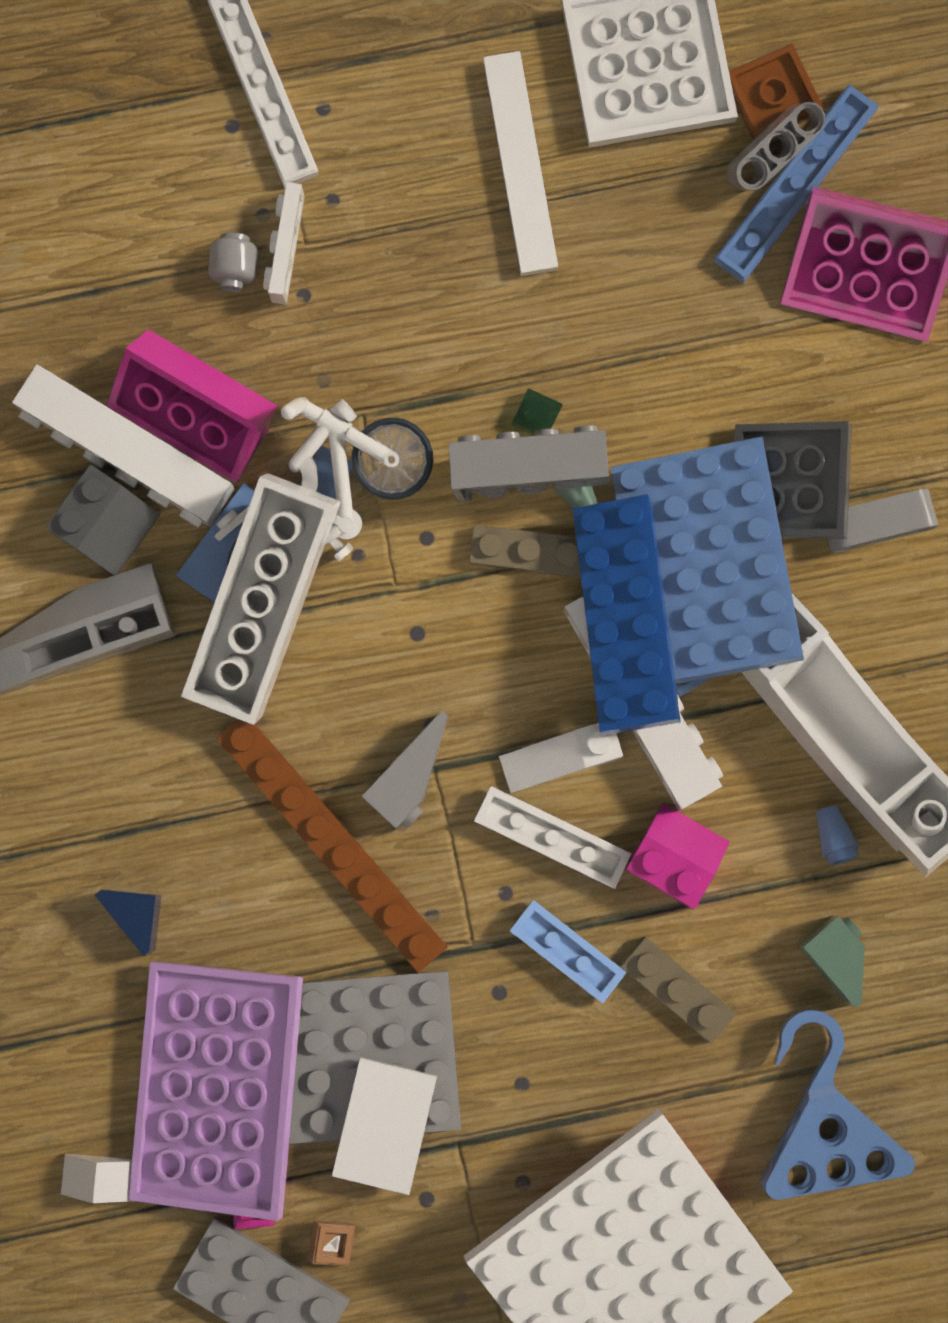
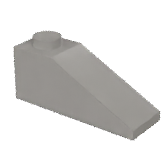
[362,711,448,829]

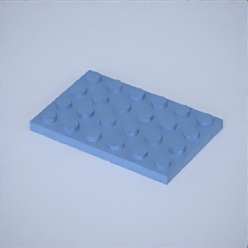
[611,437,804,684]

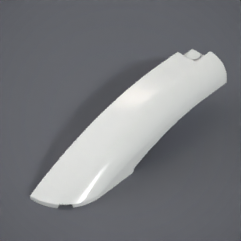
[742,594,948,877]

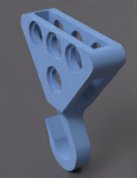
[760,1009,915,1200]

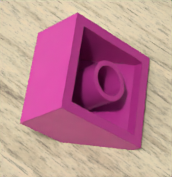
[624,803,730,910]

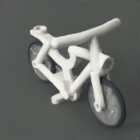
[214,397,434,566]

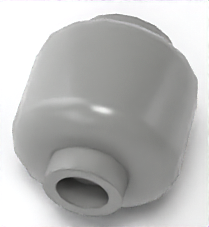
[208,233,259,292]

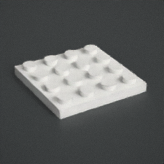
[562,0,738,148]

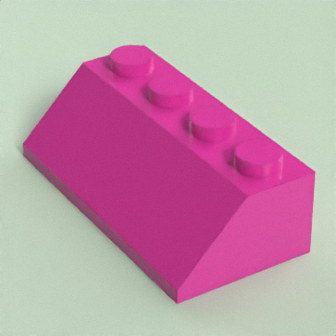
[106,329,278,483]

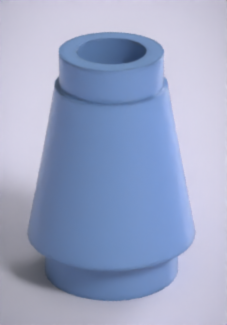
[816,805,860,866]

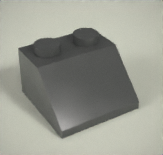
[45,464,160,575]

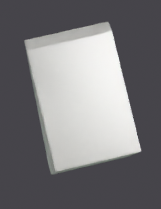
[61,1153,132,1203]

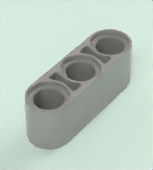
[727,102,826,190]
[827,488,939,553]

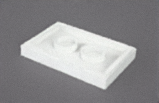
[332,1057,437,1195]

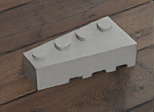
[449,425,609,503]

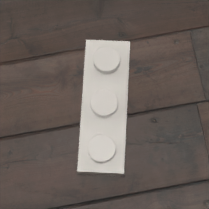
[263,182,305,305]

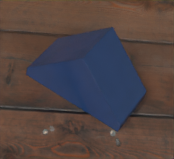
[95,890,162,956]

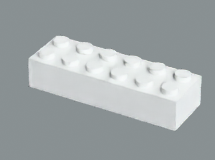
[181,473,341,725]

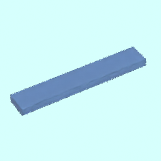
[713,84,879,284]

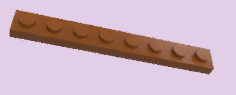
[216,719,448,973]

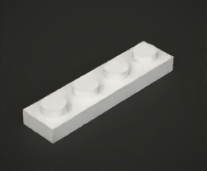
[474,786,632,889]

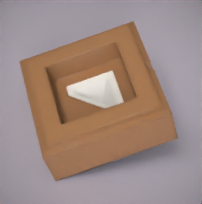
[308,1221,355,1266]

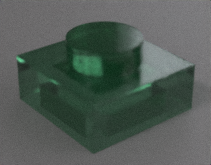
[512,388,563,436]

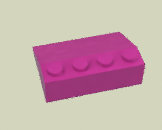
[780,186,948,342]

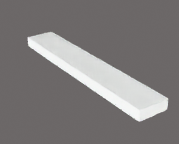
[207,0,319,188]
[483,51,558,277]

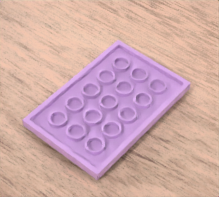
[129,961,303,1221]

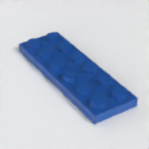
[573,494,681,735]

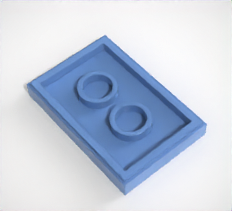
[176,483,254,603]

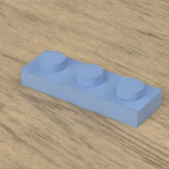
[509,900,627,1004]

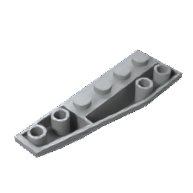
[0,563,176,696]

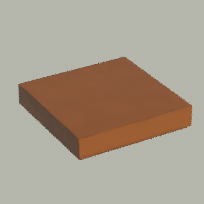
[729,43,824,140]

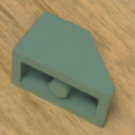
[798,916,865,1008]

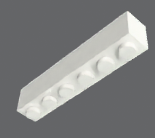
[12,364,235,528]
[563,596,723,811]

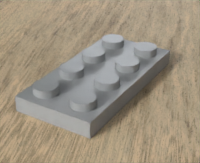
[173,1217,350,1323]

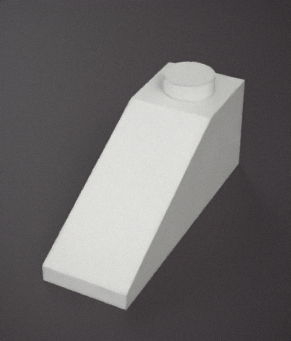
[499,723,623,793]

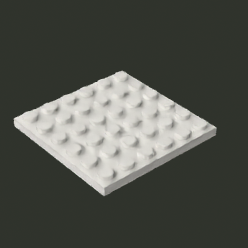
[464,1108,793,1323]

